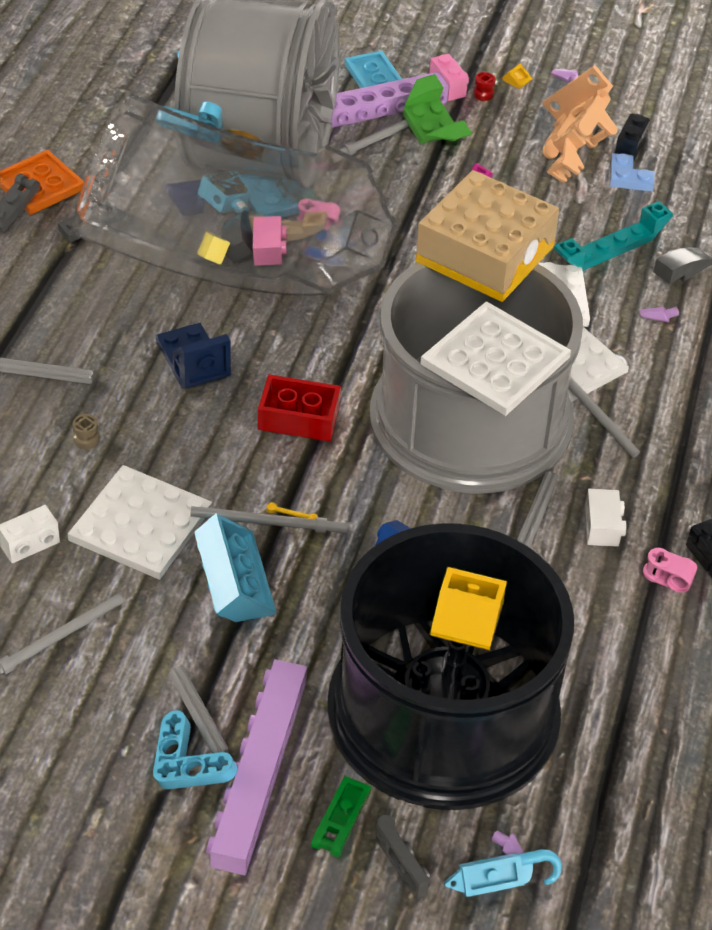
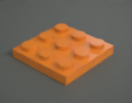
[0,149,86,215]

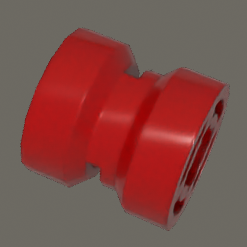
[473,72,496,101]

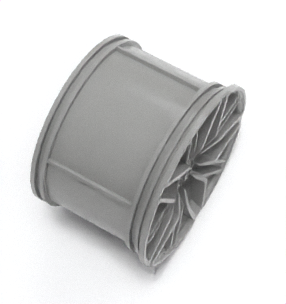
[174,0,340,187]
[370,262,583,494]

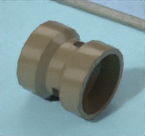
[72,414,99,450]

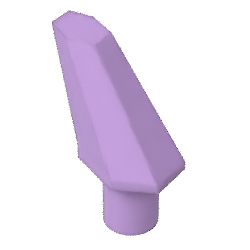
[551,69,578,84]
[640,306,679,323]
[492,830,524,855]

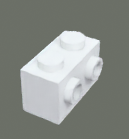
[585,489,626,547]
[0,505,60,563]

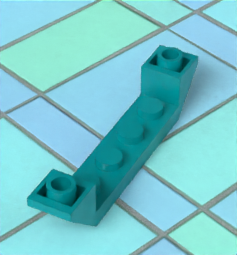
[554,201,673,271]

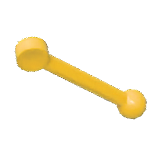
[267,502,318,519]

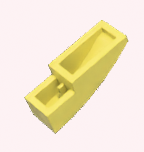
[197,231,230,265]

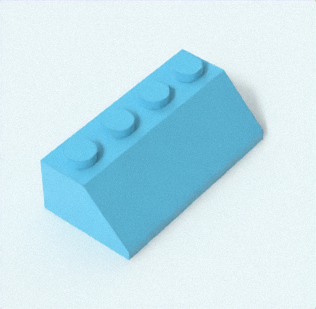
[194,513,277,622]

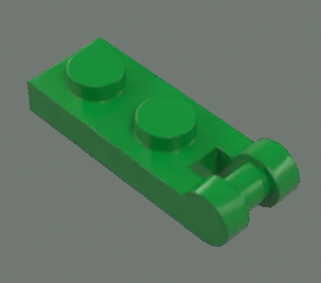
[311,776,371,858]

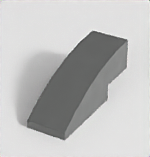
[221,210,253,263]
[653,247,712,284]

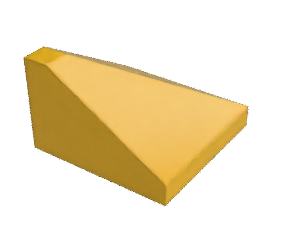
[502,63,533,89]

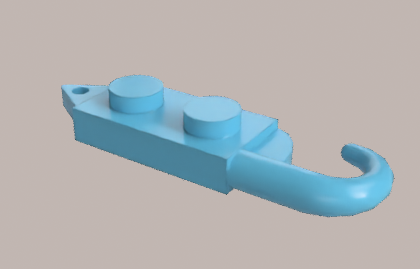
[443,849,562,897]

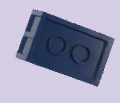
[156,323,231,389]

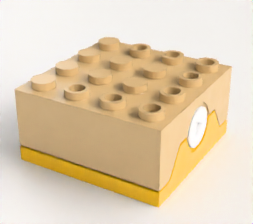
[416,170,559,302]

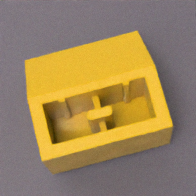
[430,567,507,650]

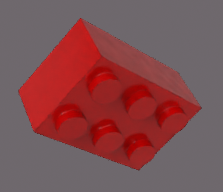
[258,374,341,442]

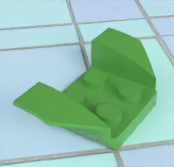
[402,74,472,144]

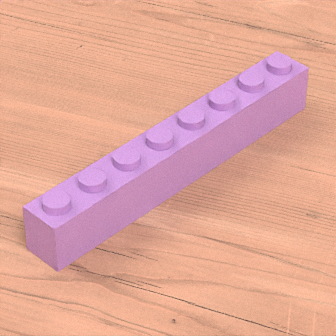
[206,659,307,876]

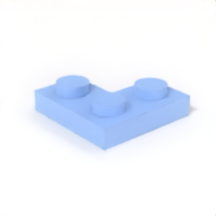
[610,153,654,191]

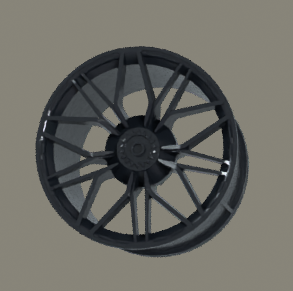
[327,523,574,810]

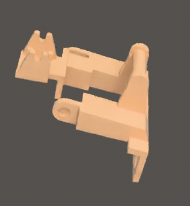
[542,65,617,183]

